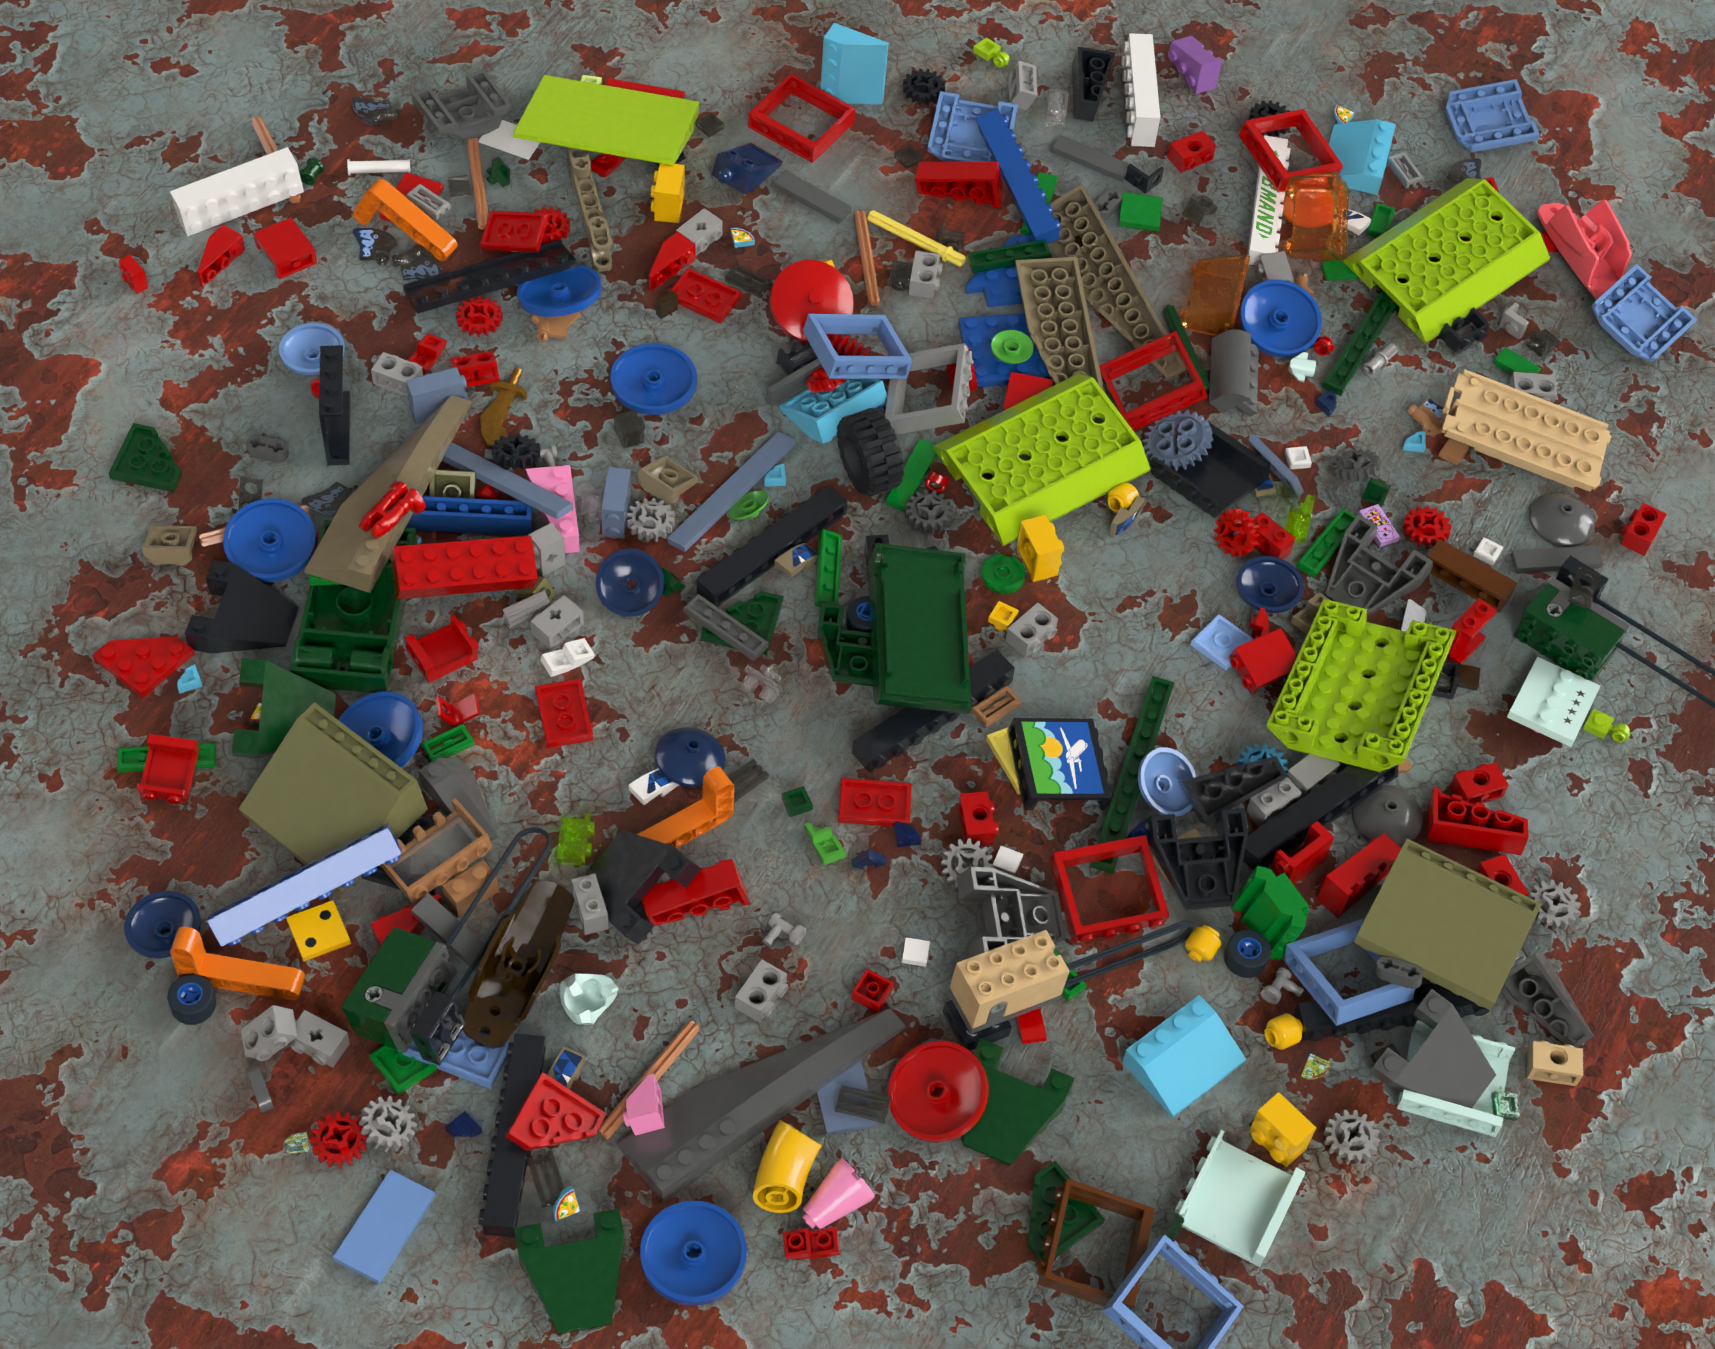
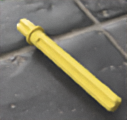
[867,210,966,267]

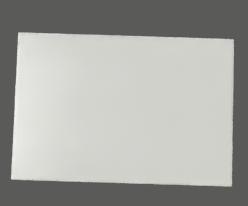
[478,120,541,160]

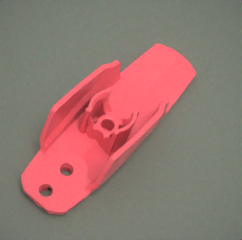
[1537,200,1632,300]

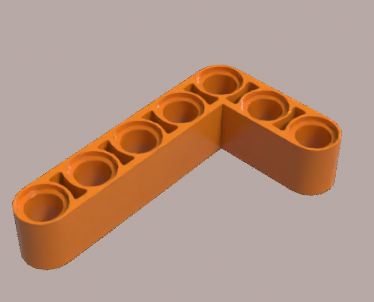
[353,178,458,261]
[637,767,734,848]
[170,927,305,1001]

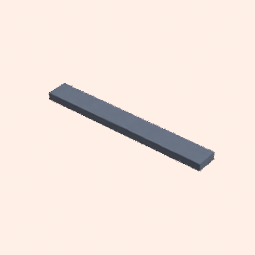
[667,432,796,552]
[442,442,573,520]

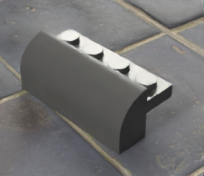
[1209,330,1259,416]

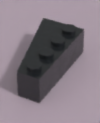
[1072,47,1115,122]
[1178,756,1288,823]

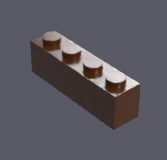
[1427,539,1517,613]

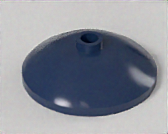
[596,549,664,617]
[1236,556,1304,613]
[655,727,726,787]
[124,891,201,959]

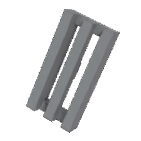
[1387,152,1424,189]
[406,184,451,220]
[503,590,550,627]

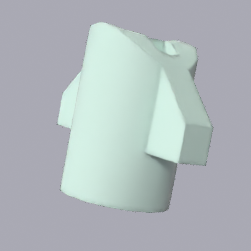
[1288,352,1316,382]

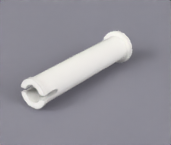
[347,159,410,176]

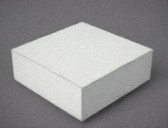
[1285,446,1312,470]
[1473,537,1503,566]
[993,846,1023,876]
[902,938,930,967]

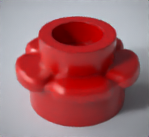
[1314,336,1334,356]

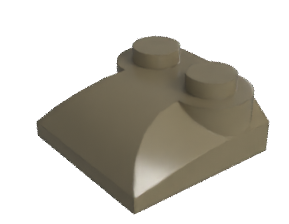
[638,456,700,504]
[143,525,197,566]

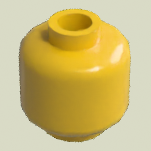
[1107,483,1139,513]
[1185,925,1221,963]
[1264,1013,1303,1050]

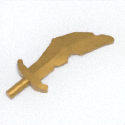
[480,367,528,447]

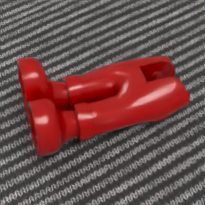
[359,481,426,539]

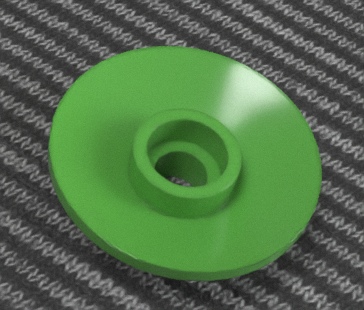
[991,330,1033,364]
[728,491,769,520]

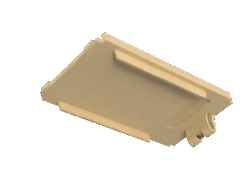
[1441,370,1611,492]

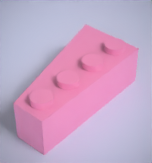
[526,465,580,553]

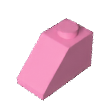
[623,1073,665,1136]

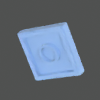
[1190,614,1254,671]

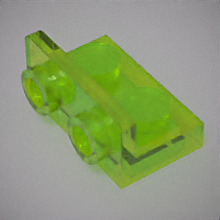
[1285,494,1315,543]
[556,813,595,866]

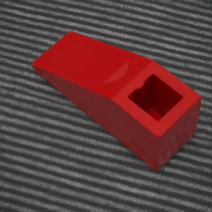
[197,224,245,287]
[649,232,696,291]
[371,893,442,948]

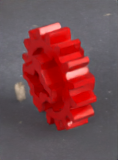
[534,206,570,244]
[456,296,503,337]
[805,365,846,393]
[1402,505,1452,549]
[1213,508,1260,557]
[310,1111,368,1169]

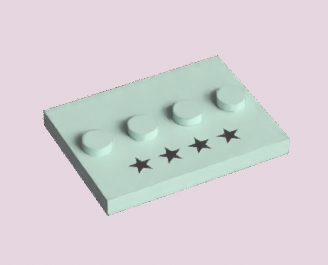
[1507,657,1600,747]

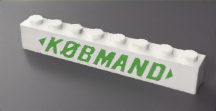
[1246,135,1291,266]

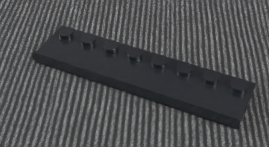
[403,240,577,314]

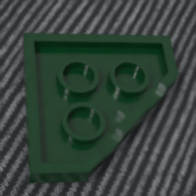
[109,423,182,492]
[701,591,784,655]
[1027,1161,1105,1261]

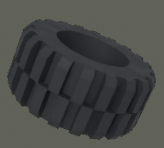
[836,408,904,497]

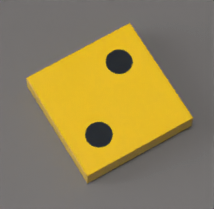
[286,900,351,962]

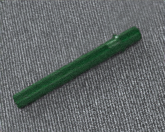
[1163,304,1210,393]

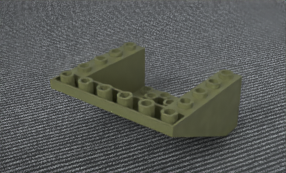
[239,702,428,893]
[1354,839,1542,1010]

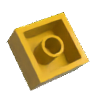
[651,163,685,224]
[1016,515,1064,582]
[1249,1092,1316,1167]

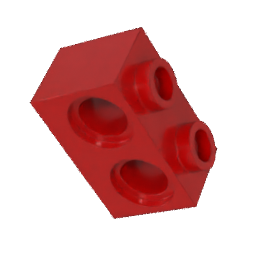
[450,351,499,387]
[1620,503,1667,556]

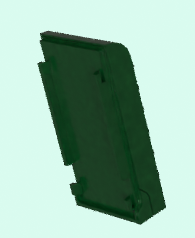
[868,543,972,714]

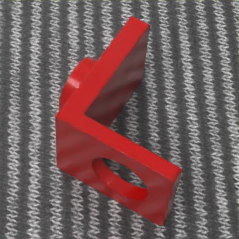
[435,694,480,727]

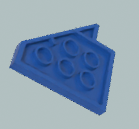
[965,235,1033,307]

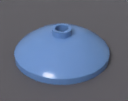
[279,323,345,375]
[1138,747,1197,817]

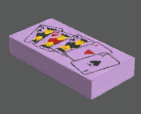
[1358,504,1400,548]

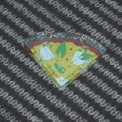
[1300,1053,1333,1080]
[283,1131,310,1154]

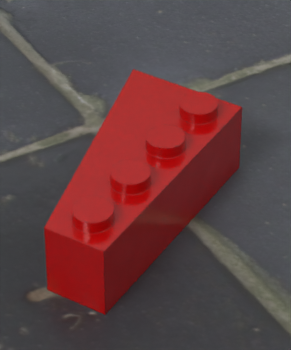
[915,162,1004,208]
[1427,787,1529,855]
[1317,833,1401,918]
[642,859,750,926]

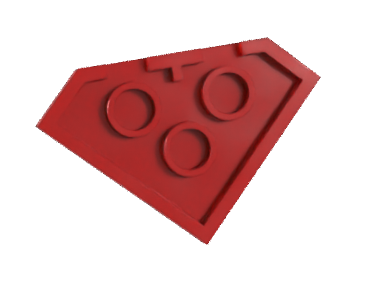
[92,636,195,698]
[505,1072,606,1151]

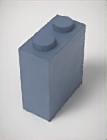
[406,367,468,424]
[601,467,631,539]

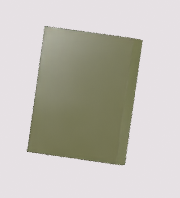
[429,470,477,499]

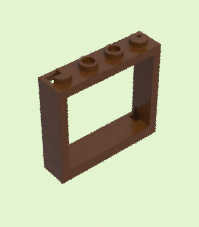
[1036,1179,1155,1310]

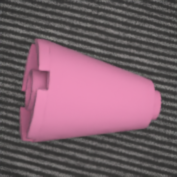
[802,1158,875,1230]

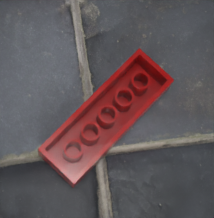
[390,536,538,600]

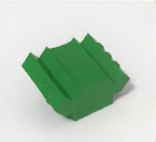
[1231,866,1309,961]

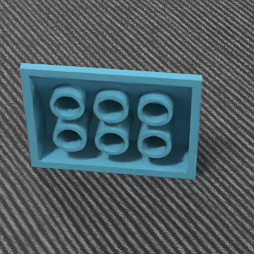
[821,23,889,105]
[1325,119,1396,195]
[779,379,887,444]
[1122,995,1246,1118]

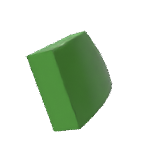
[804,823,846,866]

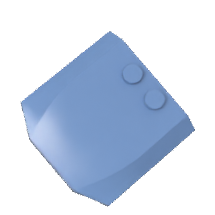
[1445,79,1540,153]
[927,91,1018,162]
[1591,264,1697,362]

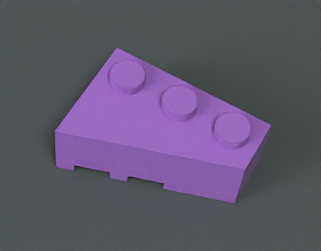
[1168,36,1222,94]

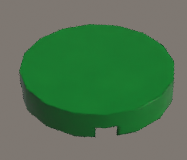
[981,554,1025,594]

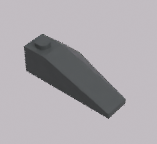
[419,758,497,843]
[1501,950,1594,1048]

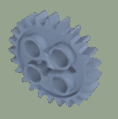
[1142,410,1213,471]

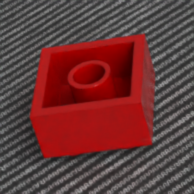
[118,254,148,294]
[851,969,894,1013]

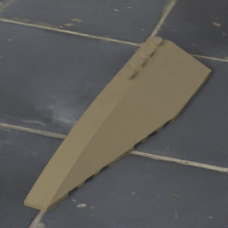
[1047,184,1187,380]
[1015,257,1104,424]
[305,395,472,593]

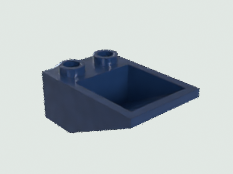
[711,143,783,194]

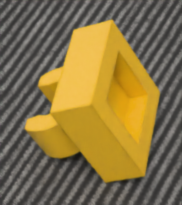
[988,601,1019,632]

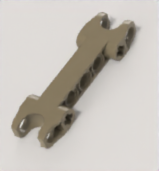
[568,147,612,272]

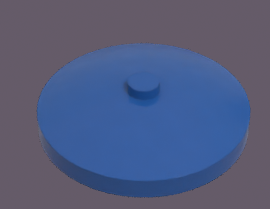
[517,265,602,317]
[1239,280,1322,358]
[610,343,697,415]
[223,499,317,582]
[338,691,423,767]
[640,1201,747,1306]

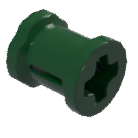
[299,158,324,185]

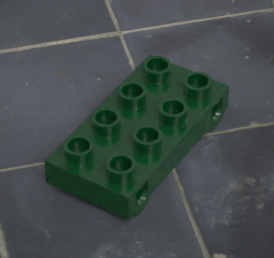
[290,520,418,693]

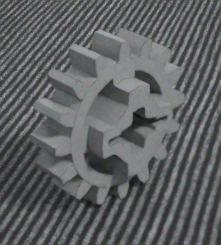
[627,497,675,542]
[941,838,994,889]
[1528,880,1581,931]
[359,1096,417,1152]
[1323,1110,1380,1165]

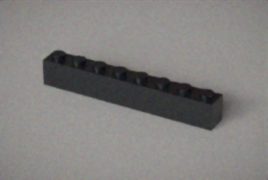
[697,485,847,607]
[852,650,1015,773]
[1243,764,1398,870]
[1293,983,1490,1041]
[479,1033,546,1238]

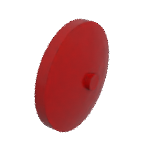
[769,260,854,343]
[887,1041,989,1143]

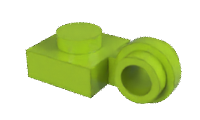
[973,37,1010,68]
[1583,708,1630,743]

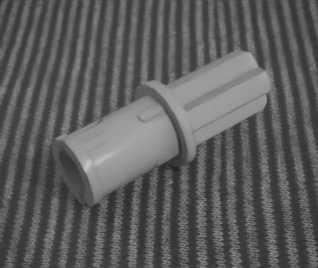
[1363,343,1398,375]

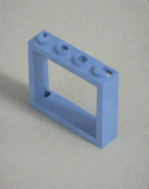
[803,314,913,379]
[1284,919,1415,1026]
[1102,1235,1244,1349]

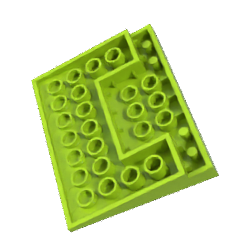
[513,75,700,165]

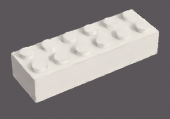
[1121,33,1160,147]
[170,147,304,236]

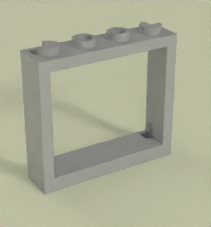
[885,343,974,435]

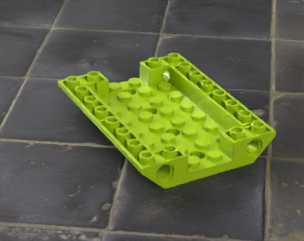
[1343,178,1550,344]
[933,373,1150,546]
[1267,599,1456,772]

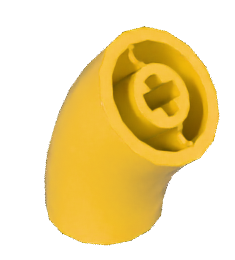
[753,1120,822,1213]

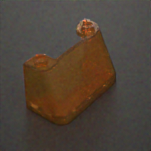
[1284,171,1349,261]
[1180,254,1250,336]

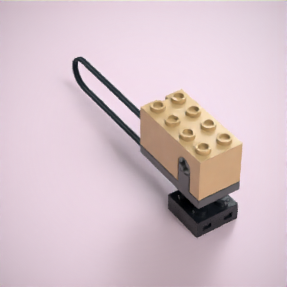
[943,921,1193,1051]

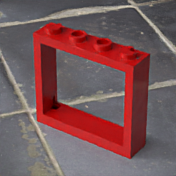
[748,73,855,163]
[1239,109,1343,192]
[1099,331,1208,431]
[1050,835,1169,943]

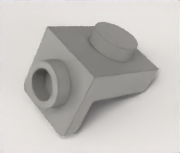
[1499,303,1529,340]

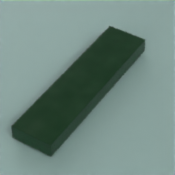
[966,239,1052,273]

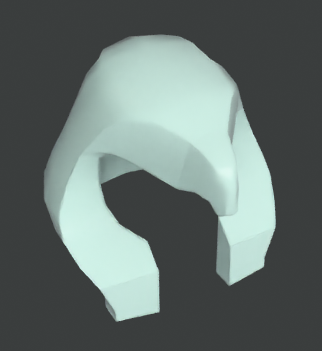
[559,974,619,1025]

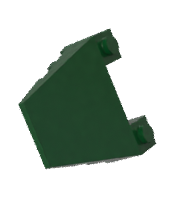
[817,603,873,687]
[232,658,336,758]
[963,1038,1075,1166]
[514,1208,625,1335]

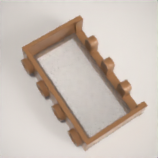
[380,798,493,904]

